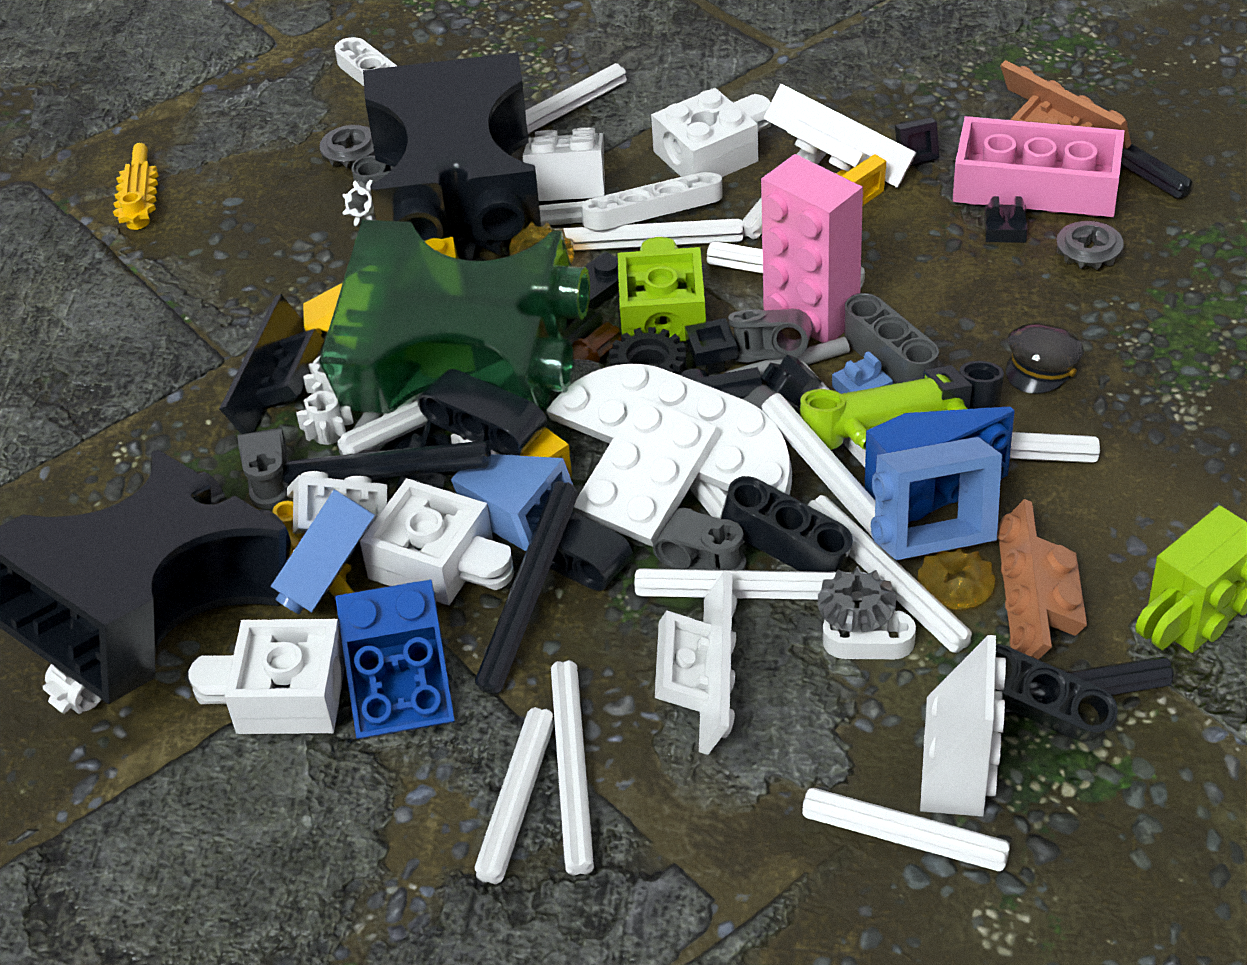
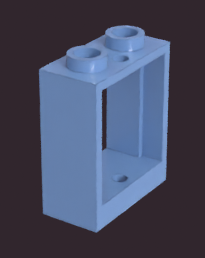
[871,437,1002,560]

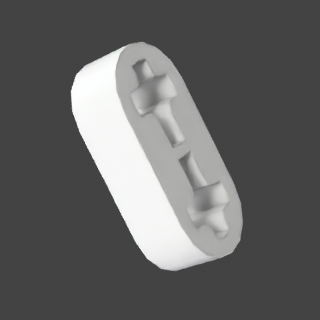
[823,611,916,660]

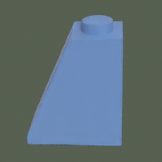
[451,454,573,551]
[271,489,378,615]

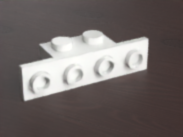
[763,84,917,188]
[655,571,737,755]

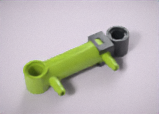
[800,361,1004,450]

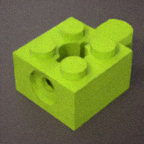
[617,237,706,342]
[1135,505,1247,653]

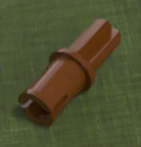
[549,322,621,385]

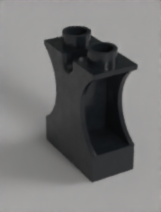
[363,52,542,252]
[0,449,291,704]

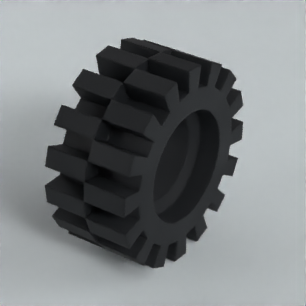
[609,327,687,375]

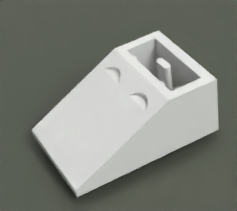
[523,127,605,201]
[920,635,1006,817]

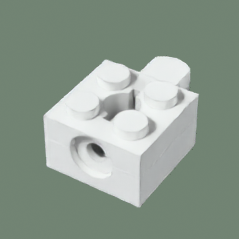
[651,88,771,177]
[360,478,514,605]
[188,619,345,734]

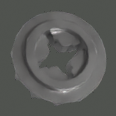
[320,125,375,169]
[1057,221,1123,270]
[818,566,896,633]

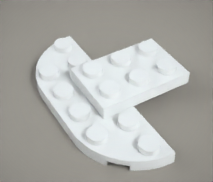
[547,364,792,547]

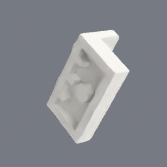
[287,471,387,534]

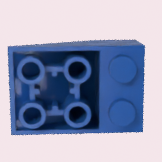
[865,406,1015,523]
[335,579,455,740]

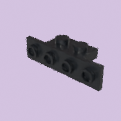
[219,294,324,434]

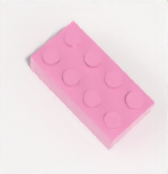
[953,116,1125,217]
[761,154,863,343]

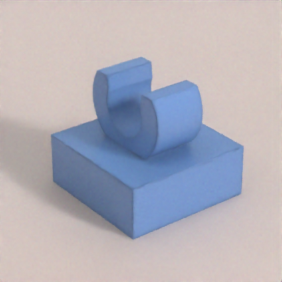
[832,351,893,394]

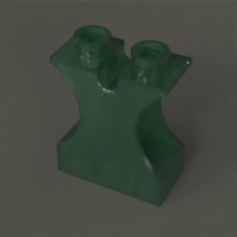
[319,219,590,414]

